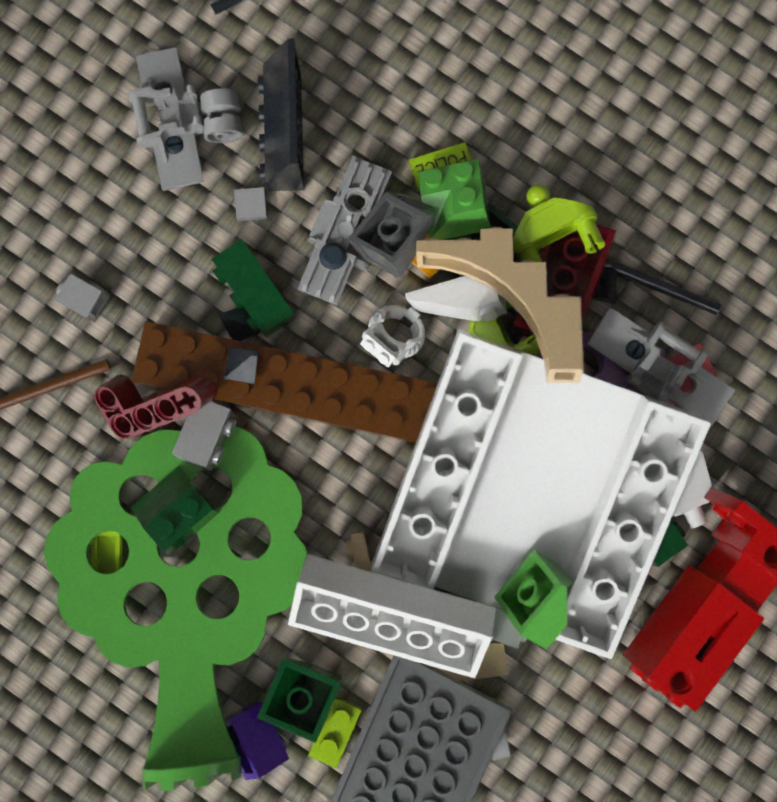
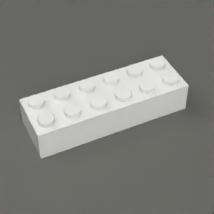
[288,554,496,678]

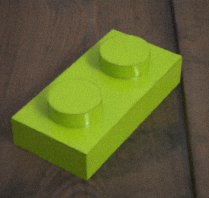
[308,696,362,769]

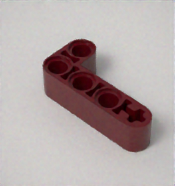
[94,374,218,439]

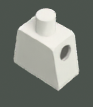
[672,451,712,529]

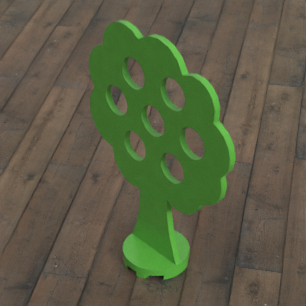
[44,427,308,791]

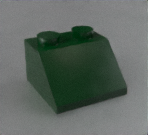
[130,466,219,554]
[257,657,342,743]

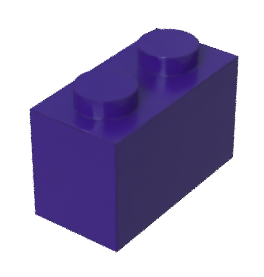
[224,701,289,780]

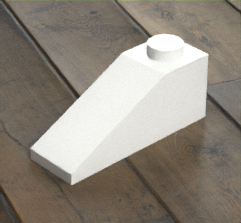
[405,276,507,322]

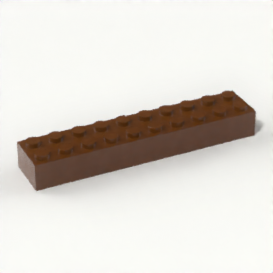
[131,321,438,443]

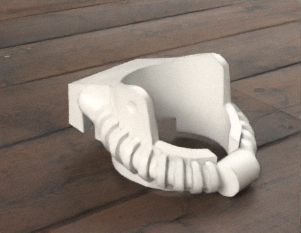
[360,305,425,368]

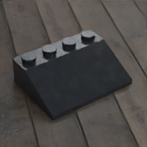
[258,38,304,191]

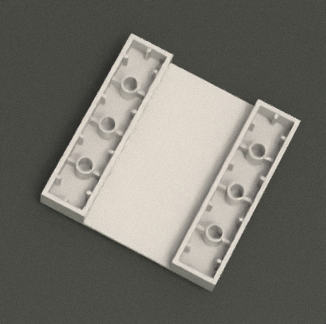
[371,329,711,659]

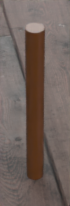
[0,359,111,410]

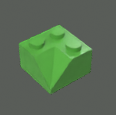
[419,159,491,240]
[494,549,573,649]

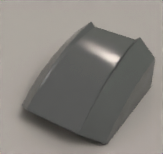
[348,192,434,278]

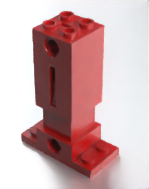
[622,488,777,712]

